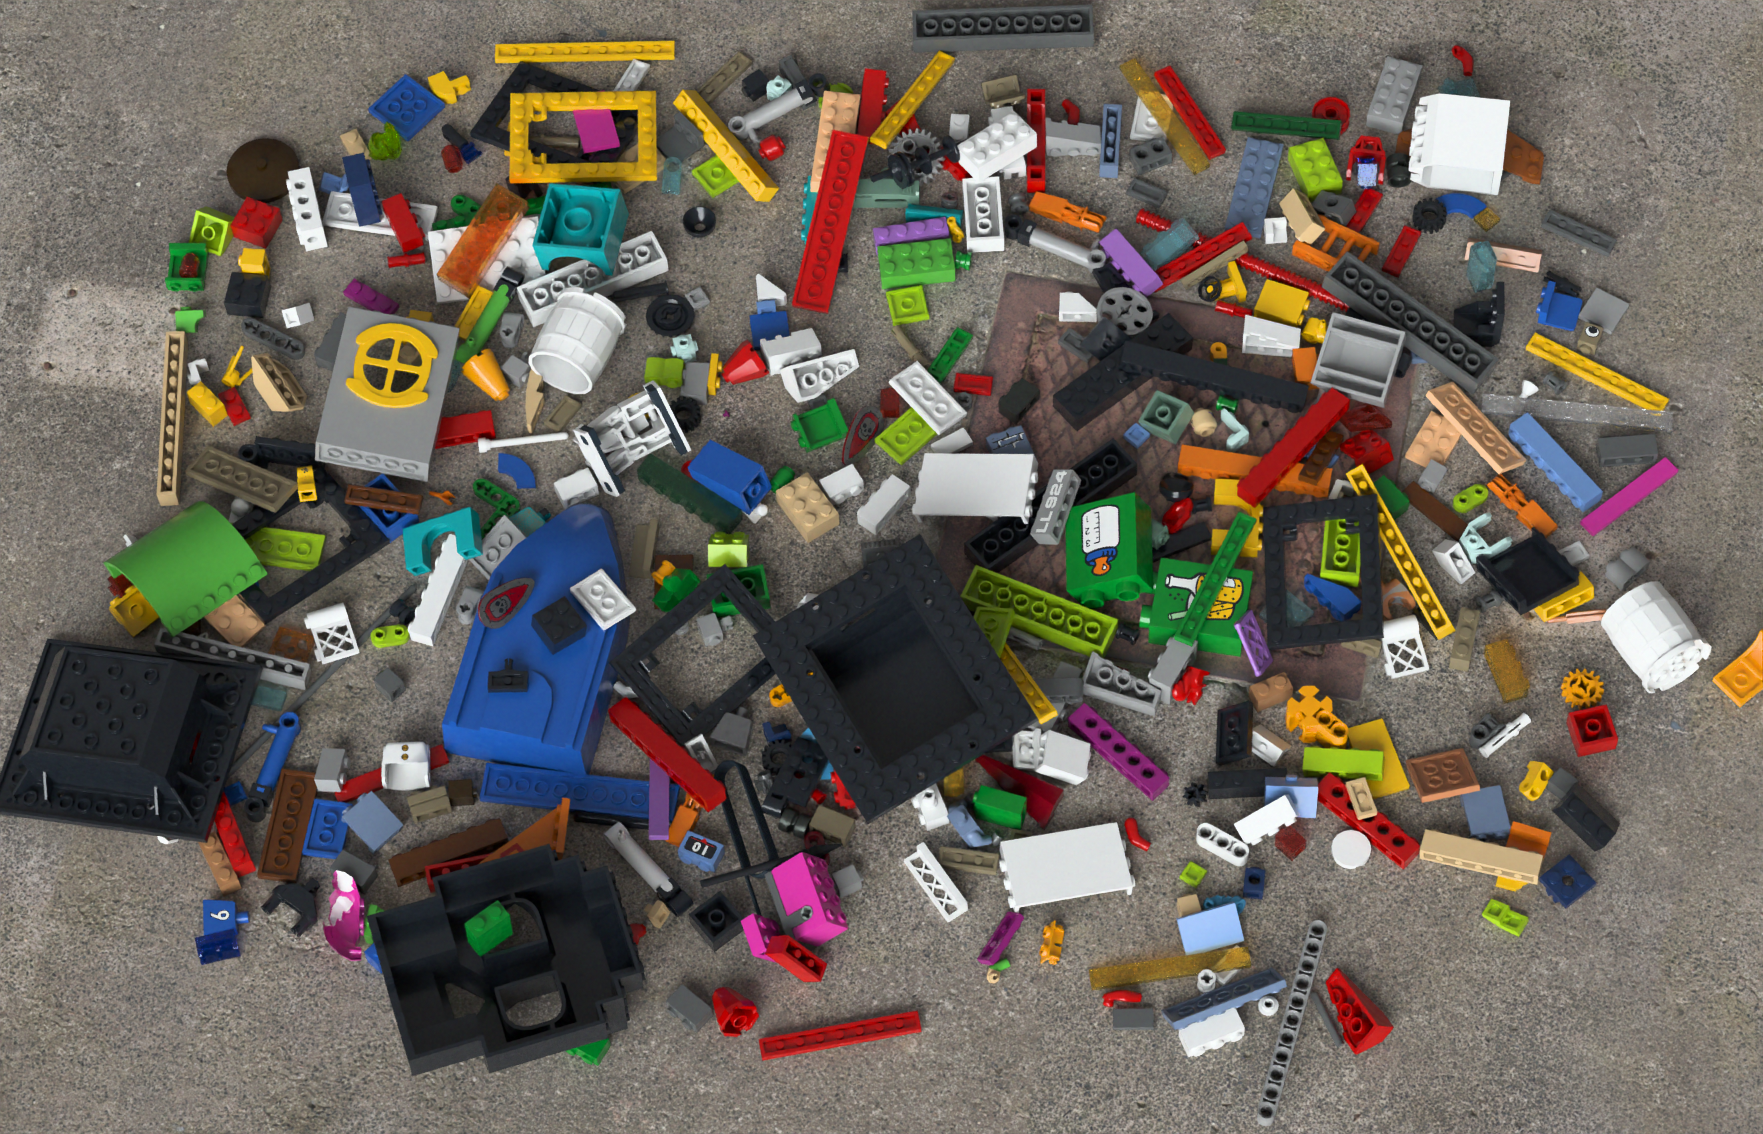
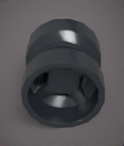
[389,599,415,625]

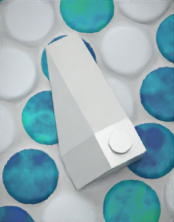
[780,349,859,403]

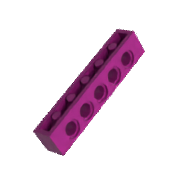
[1068,703,1169,801]

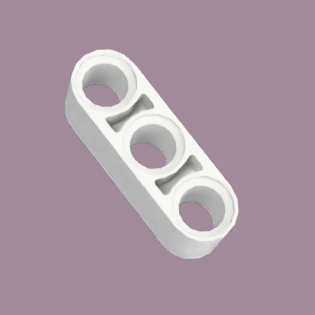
[1196,823,1249,866]

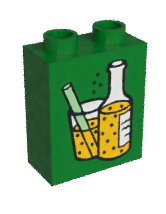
[1139,558,1253,657]

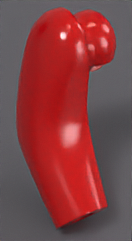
[1451,45,1474,76]
[1062,99,1080,125]
[1124,817,1151,851]
[1102,990,1142,1007]

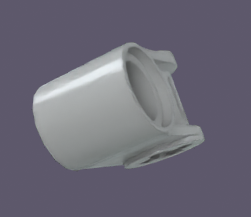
[500,312,524,349]
[456,586,484,625]

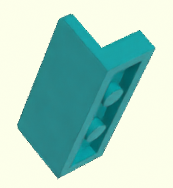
[905,204,963,229]

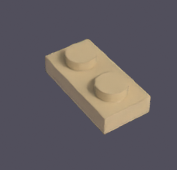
[340,129,372,160]
[1345,777,1377,820]

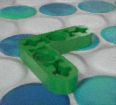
[473,478,521,540]

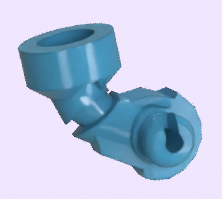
[1203,895,1246,915]

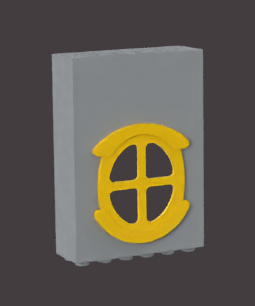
[315,307,460,482]

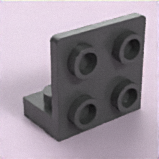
[657,111,704,166]

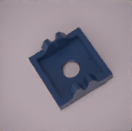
[1539,854,1596,909]

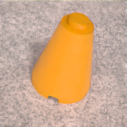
[461,348,510,401]

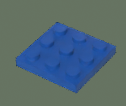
[368,74,445,141]

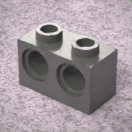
[1129,136,1172,176]

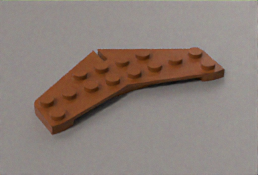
[1395,128,1544,185]

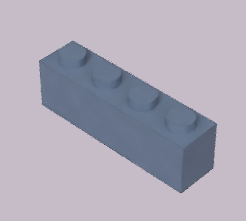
[1099,104,1122,178]

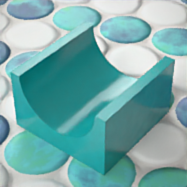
[532,183,629,276]

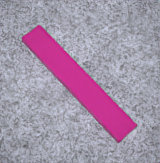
[1580,457,1678,537]

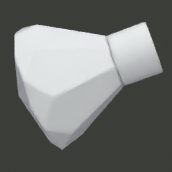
[1519,380,1539,401]

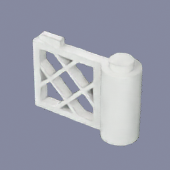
[304,602,360,664]
[1379,614,1429,679]

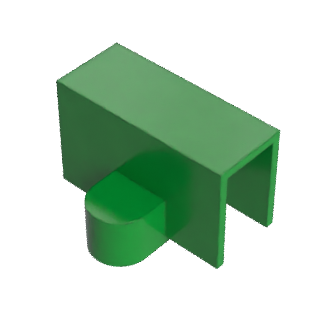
[652,568,700,612]

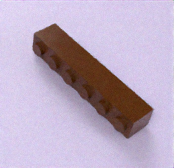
[388,818,509,887]

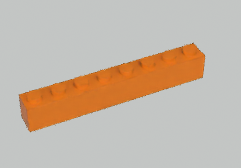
[1177,444,1332,498]

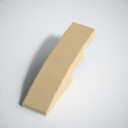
[525,368,545,434]

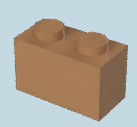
[1248,672,1293,712]

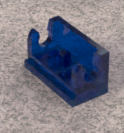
[195,929,241,965]

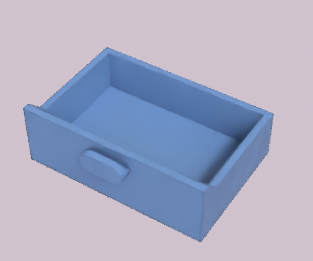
[1263,774,1318,818]

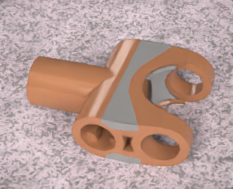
[1359,578,1416,621]

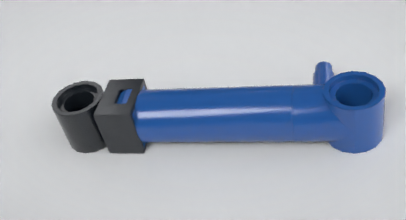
[244,712,301,823]

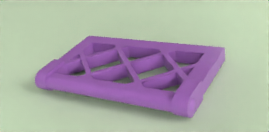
[1234,609,1273,677]

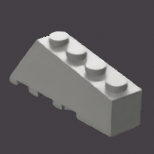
[1082,651,1161,717]

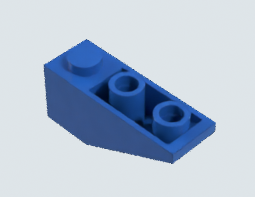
[1304,574,1361,622]

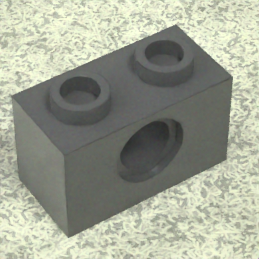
[1312,190,1356,227]

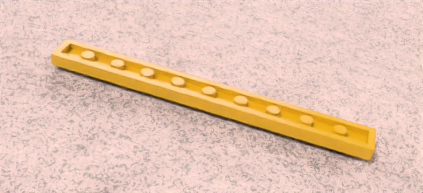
[495,41,675,63]

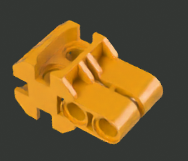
[1285,686,1349,749]

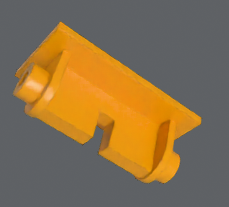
[1039,920,1065,965]

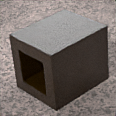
[448,779,478,806]

